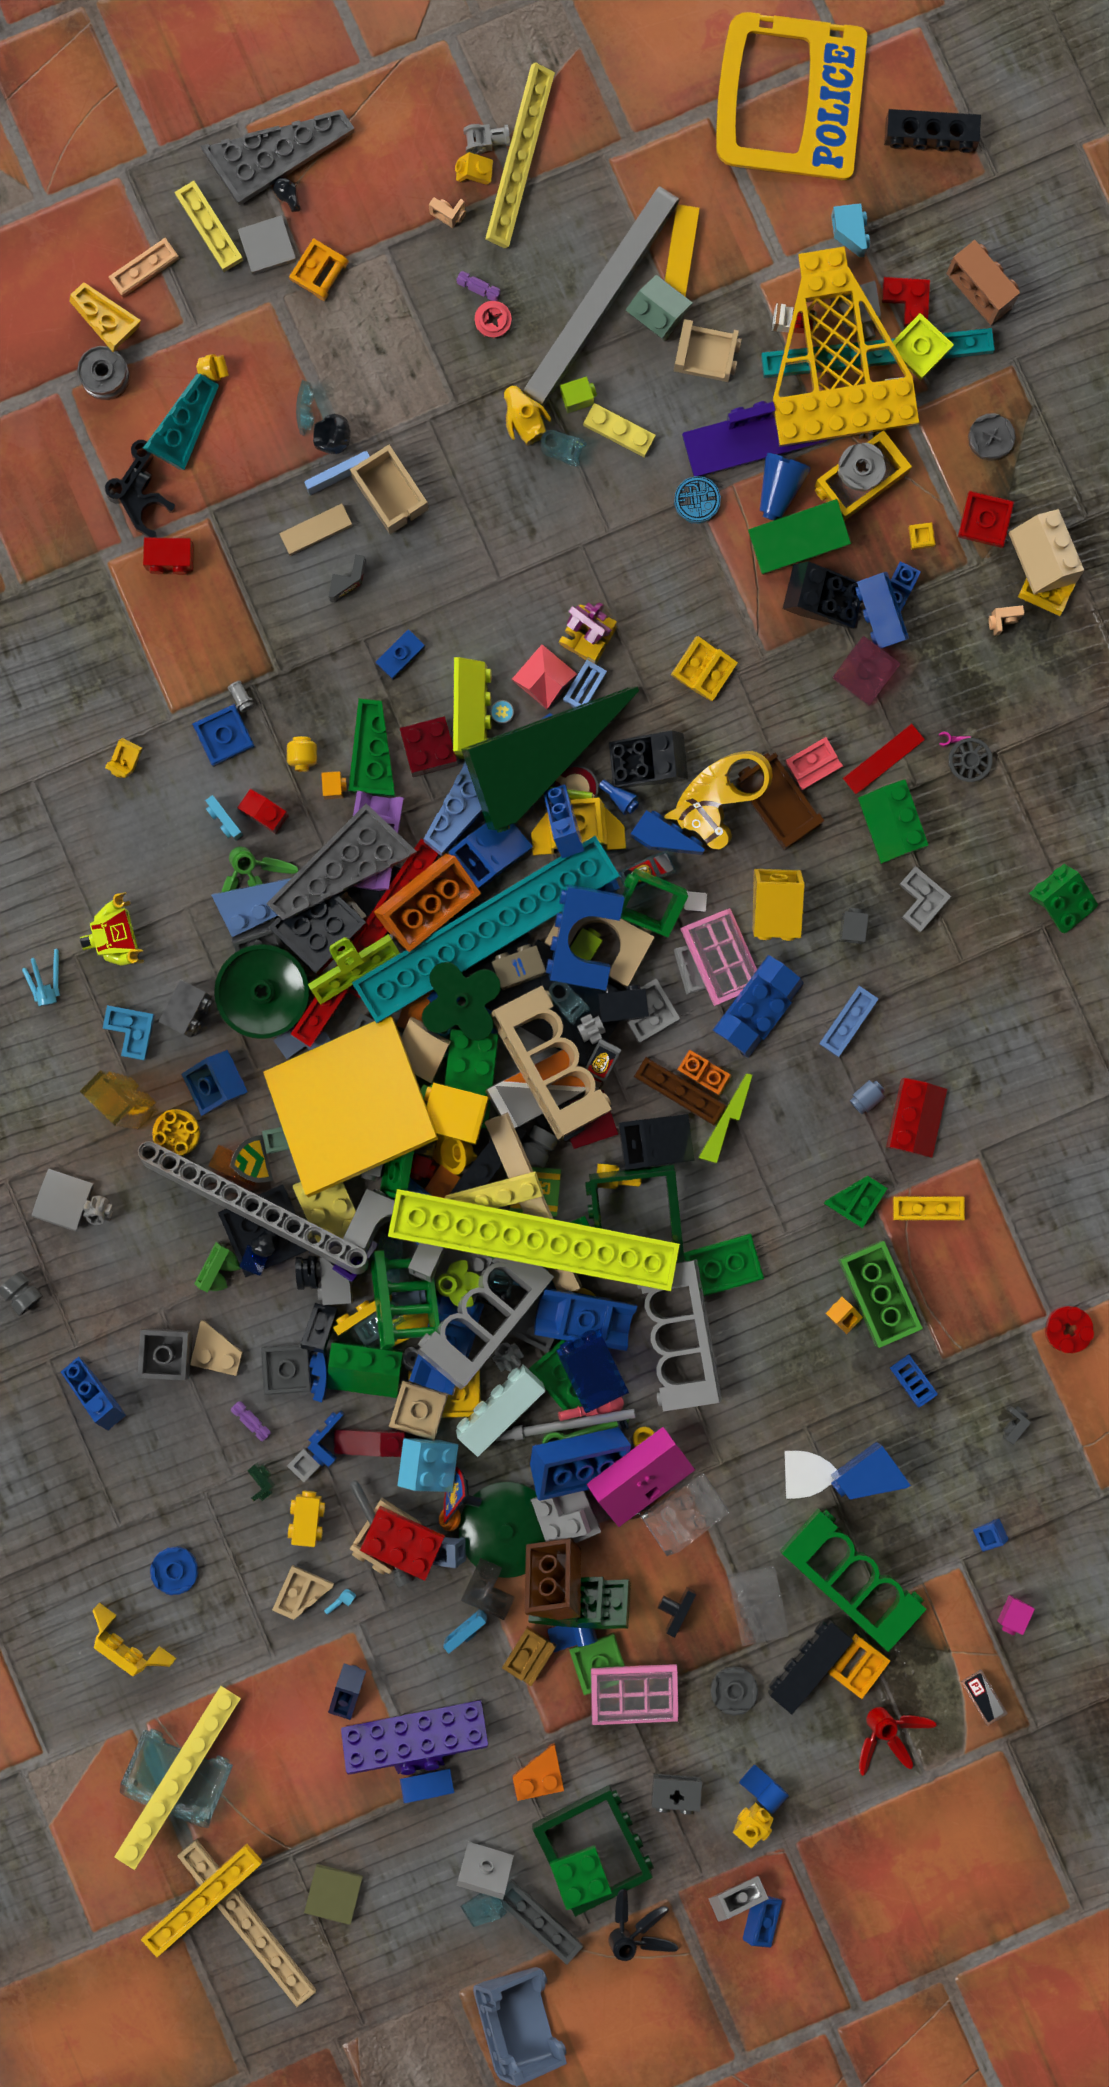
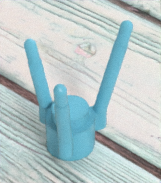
[22,949,60,1007]

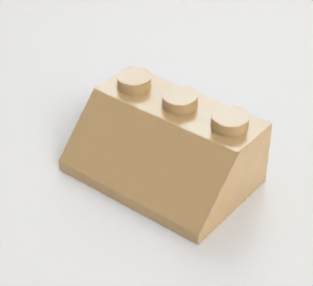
[1009,509,1084,594]

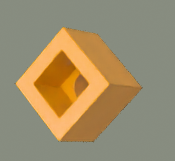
[321,771,347,800]
[825,1297,863,1334]

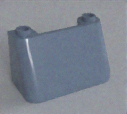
[473,1967,567,2087]

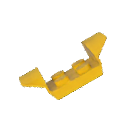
[531,798,626,856]
[92,1603,176,1676]

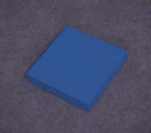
[192,704,255,767]

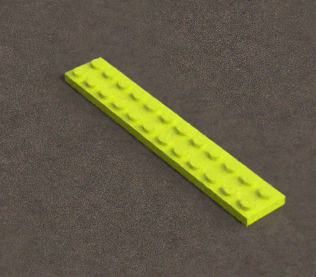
[388,1189,680,1291]

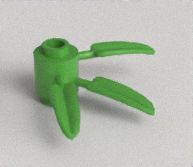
[221,846,299,893]

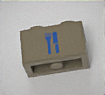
[492,944,546,991]

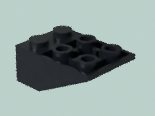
[783,561,861,629]
[609,730,688,788]
[618,1114,695,1170]

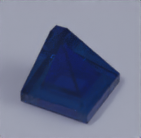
[240,1245,269,1276]

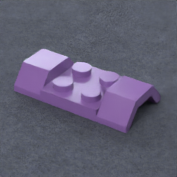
[353,791,404,891]

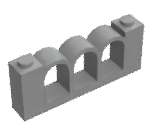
[417,1257,554,1389]
[637,1260,722,1412]

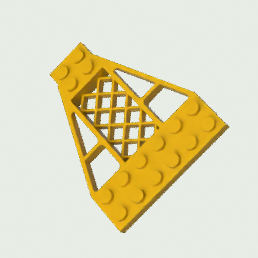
[773,246,919,447]

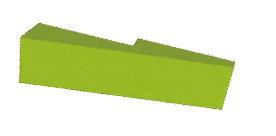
[698,1074,752,1163]

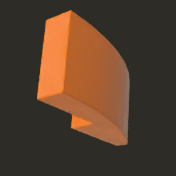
[677,1050,732,1096]

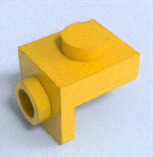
[455,152,493,185]
[105,738,143,778]

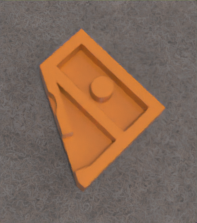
[512,1743,564,1801]

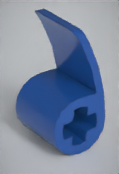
[548,1626,598,1652]
[739,1765,789,1814]

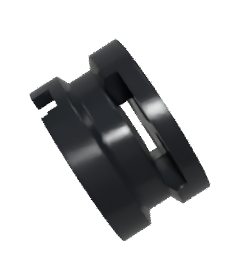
[295,1256,318,1290]

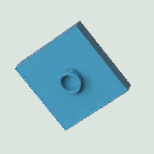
[443,1609,487,1654]

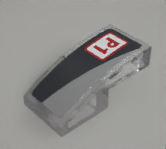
[961,1670,1007,1726]

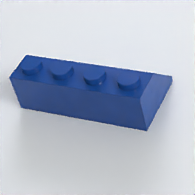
[530,1427,631,1501]

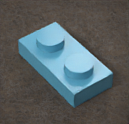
[205,795,243,841]

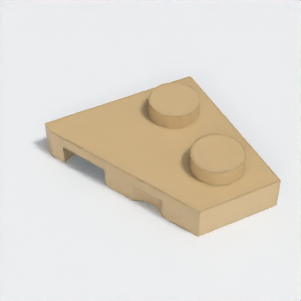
[272,1565,334,1620]

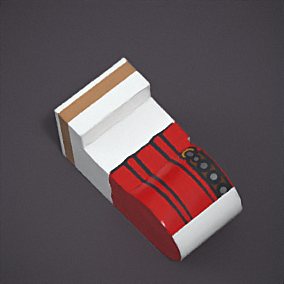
[772,303,817,334]

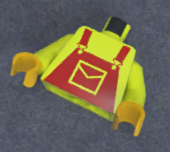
[80,892,144,966]

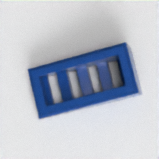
[889,1354,938,1408]

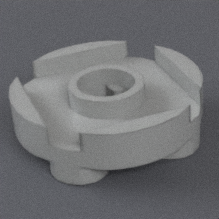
[838,443,886,492]

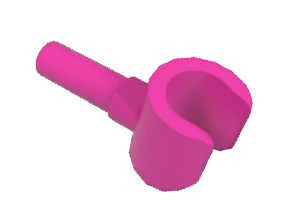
[938,732,971,748]

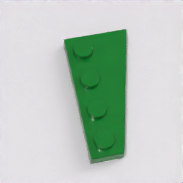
[348,698,395,797]

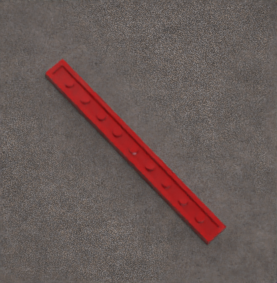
[291,839,439,1048]

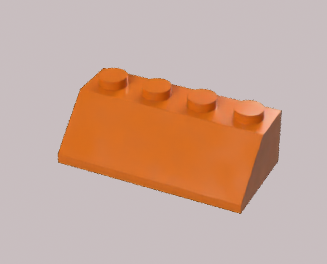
[374,853,481,952]

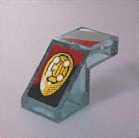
[618,851,676,891]

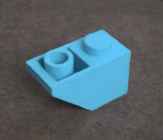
[831,204,870,257]

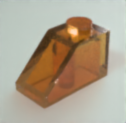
[208,1144,256,1186]

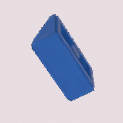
[743,1896,783,1948]

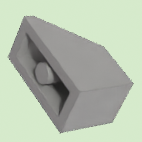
[709,1876,769,1922]

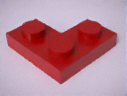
[882,277,930,327]

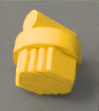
[196,354,229,381]

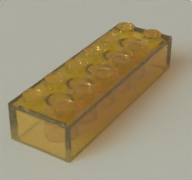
[80,1070,158,1130]

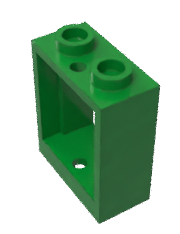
[621,868,688,938]

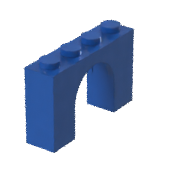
[546,884,624,990]

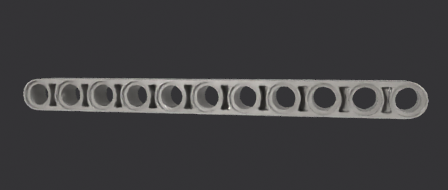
[523,186,680,406]
[138,1141,368,1274]

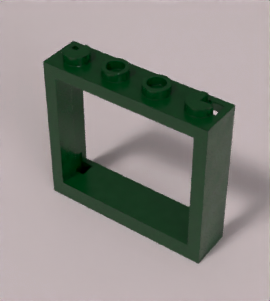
[585,1165,685,1263]
[532,1785,654,1917]

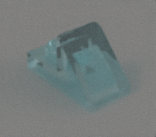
[461,1893,507,1927]

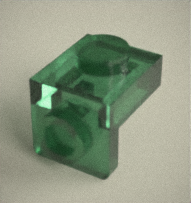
[247,1462,275,1501]

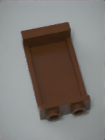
[736,752,825,850]

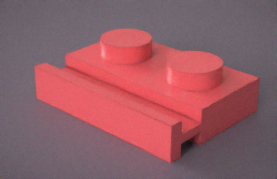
[785,737,843,790]

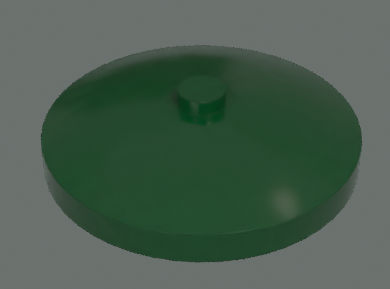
[214,944,310,1039]
[459,1481,546,1578]

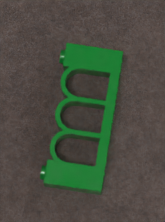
[780,1509,927,1652]

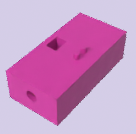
[586,1427,695,1527]

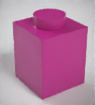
[997,1595,1035,1636]

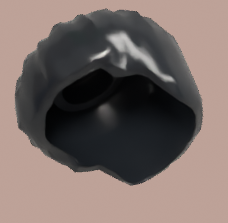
[313,414,351,454]

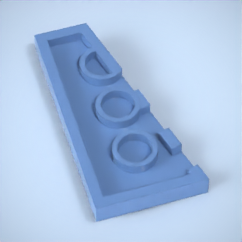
[424,762,482,856]
[211,878,291,937]

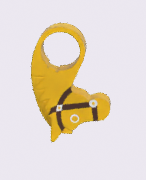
[664,751,773,849]

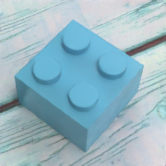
[397,1438,458,1492]

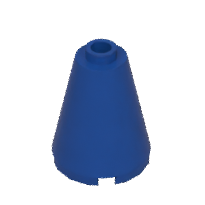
[759,453,810,521]

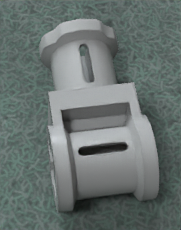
[463,124,510,155]

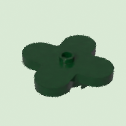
[422,962,501,1041]

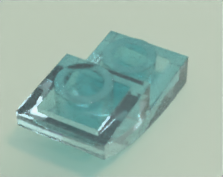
[296,380,315,436]
[379,1231,404,1283]

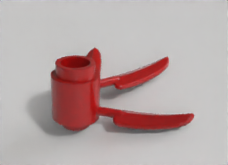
[859,1707,937,1776]

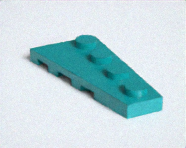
[143,374,219,470]

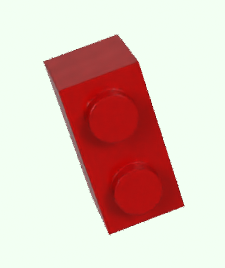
[143,537,194,575]

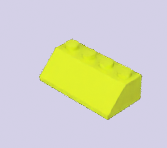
[453,657,492,759]

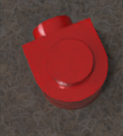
[410,1153,436,1181]

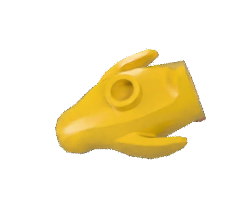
[504,386,551,446]

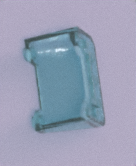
[120,1729,233,1828]

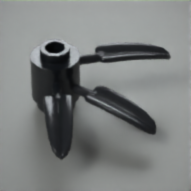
[608,1889,678,1961]

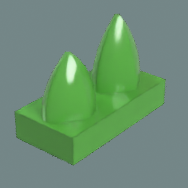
[194,1242,242,1293]

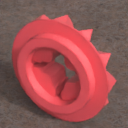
[475,301,512,339]

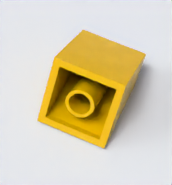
[752,869,804,941]
[424,1083,489,1144]

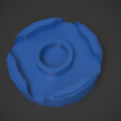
[150,1546,198,1595]

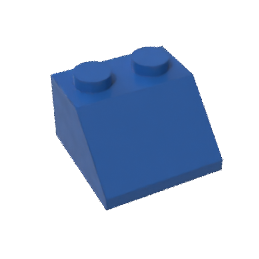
[181,1050,248,1116]

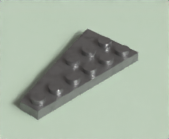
[201,109,355,206]
[266,804,417,921]

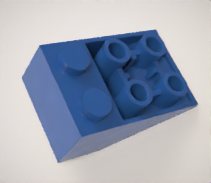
[448,823,533,891]

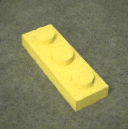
[583,403,656,458]

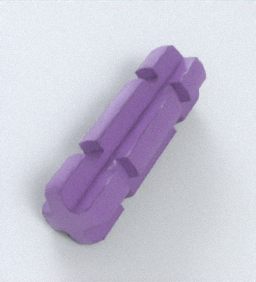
[456,271,500,301]
[231,1401,271,1441]

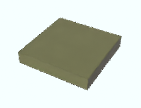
[304,1864,363,1925]

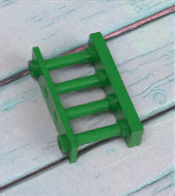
[370,1251,440,1350]

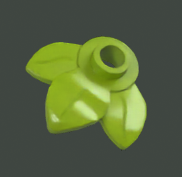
[436,1260,480,1307]

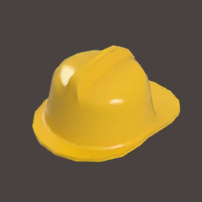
[428,1134,477,1175]

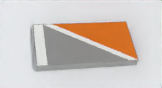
[485,1049,586,1129]

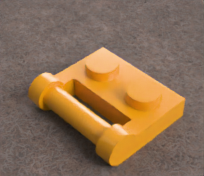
[289,238,349,301]
[828,1633,890,1699]

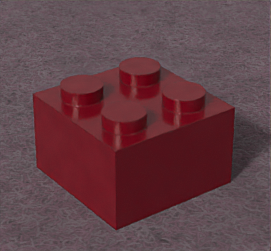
[400,716,458,777]

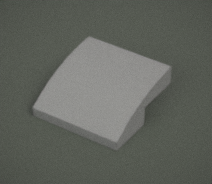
[32,1169,93,1232]

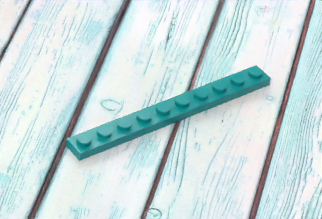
[761,328,995,378]

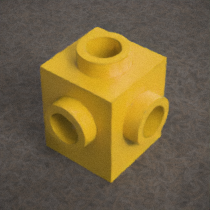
[733,1802,774,1848]

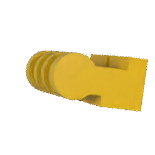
[558,605,617,665]

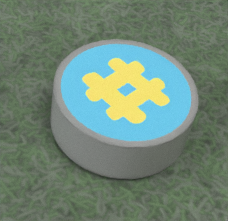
[490,700,514,725]

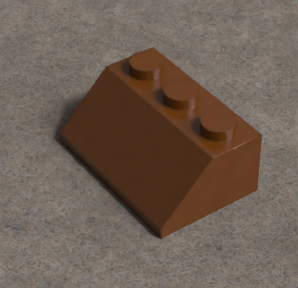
[525,1538,581,1620]

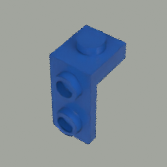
[308,1411,345,1467]

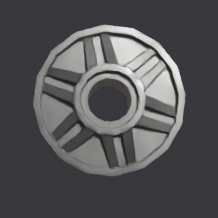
[77,346,130,400]

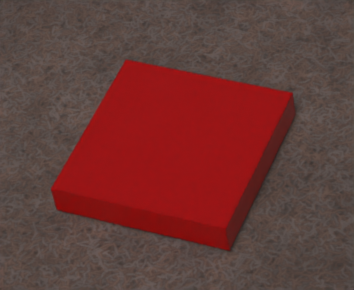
[957,491,1014,548]

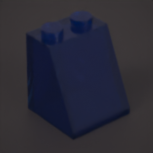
[556,1329,629,1413]

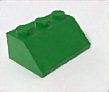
[858,779,929,864]
[327,1341,404,1398]

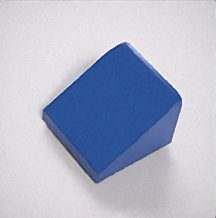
[973,1519,1008,1552]

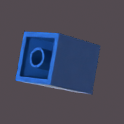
[831,1441,911,1499]

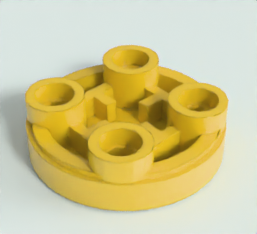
[152,1109,201,1156]

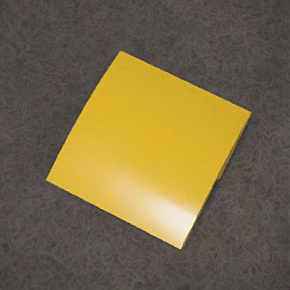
[1018,577,1076,616]
[671,636,738,701]

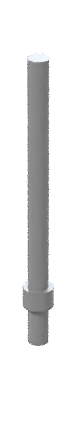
[496,1409,636,1441]

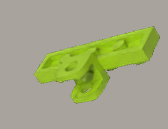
[308,934,400,1005]

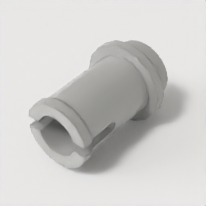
[228,681,254,712]

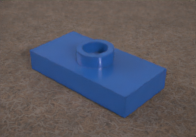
[376,629,425,680]

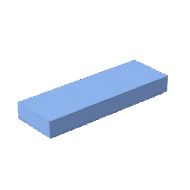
[304,451,370,495]

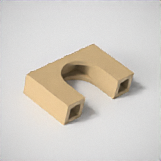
[545,916,654,988]

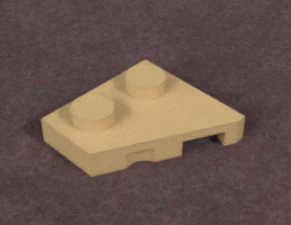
[190,1320,243,1376]

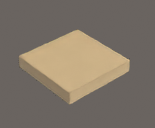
[389,1380,448,1440]

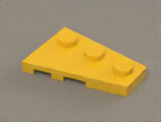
[69,282,141,352]

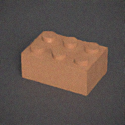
[946,240,1020,325]

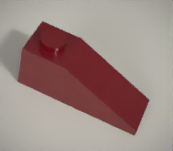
[334,1429,406,1457]

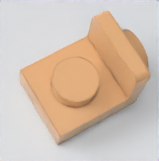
[429,197,466,228]
[989,605,1024,636]

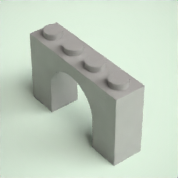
[343,1189,447,1282]

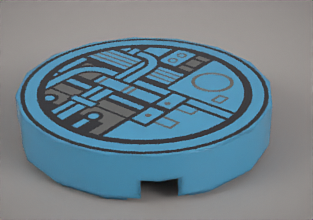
[674,476,721,524]

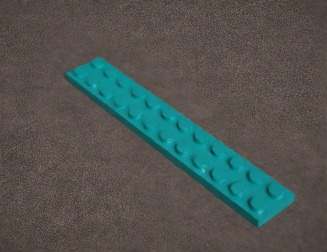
[352,836,620,1023]

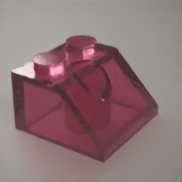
[832,636,901,706]

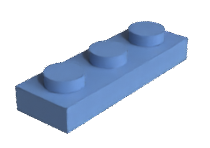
[819,986,878,1057]

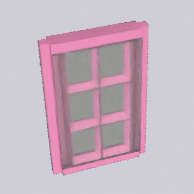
[680,908,757,1006]
[591,1664,678,1725]

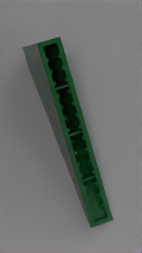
[461,686,639,833]

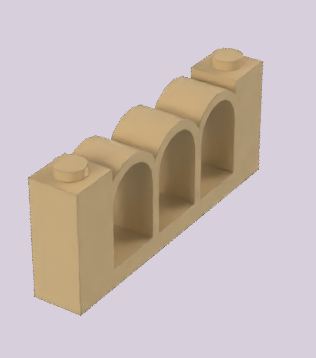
[490,986,612,1140]

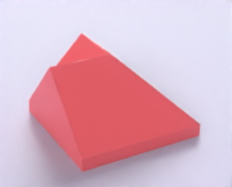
[512,645,577,710]

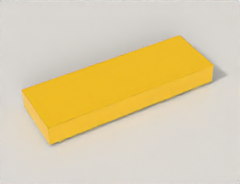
[893,1197,965,1220]

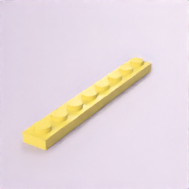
[485,62,555,248]
[115,1686,241,1870]

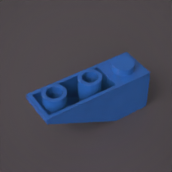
[543,784,584,858]
[630,810,705,855]
[61,1356,126,1430]

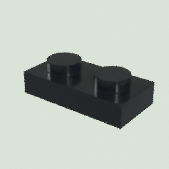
[301,1303,339,1354]

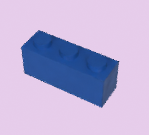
[856,572,909,649]

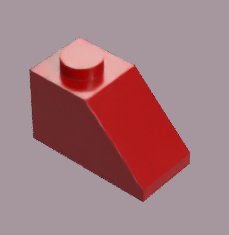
[237,789,289,834]

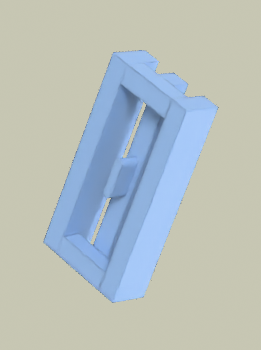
[563,660,607,707]

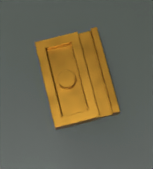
[502,1626,557,1687]

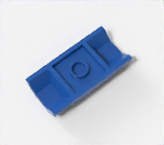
[713,955,804,1058]
[534,1288,637,1351]
[409,1294,484,1395]

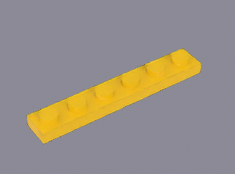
[141,1843,263,1957]

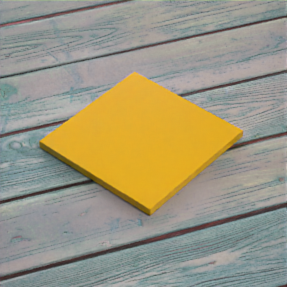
[263,1015,438,1198]

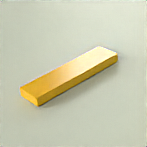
[665,204,700,297]

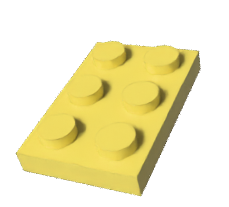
[293,1182,356,1242]

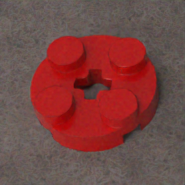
[1045,1306,1094,1353]

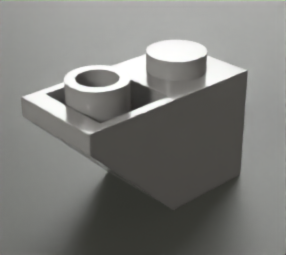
[316,1257,353,1305]

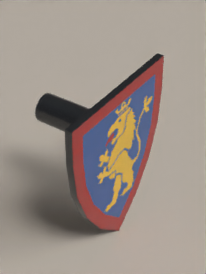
[444,1466,482,1524]

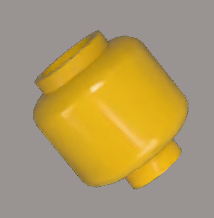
[287,736,317,772]

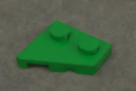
[823,1176,888,1228]

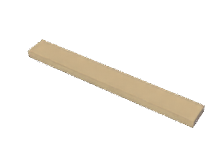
[485,1112,582,1292]
[177,1839,316,2007]

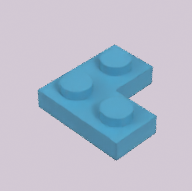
[103,1005,155,1061]

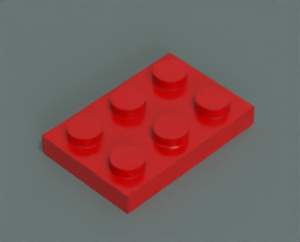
[360,1506,445,1581]

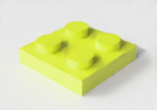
[887,313,954,380]

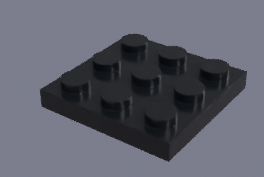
[269,895,368,975]
[218,1184,308,1278]

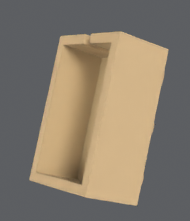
[350,445,429,534]

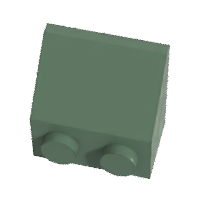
[626,275,693,341]

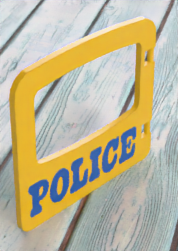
[716,12,867,180]

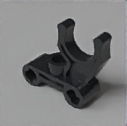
[105,440,175,538]

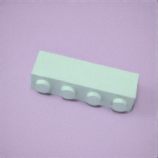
[456,1365,545,1457]

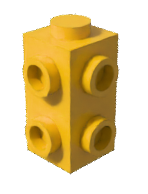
[288,1491,325,1547]

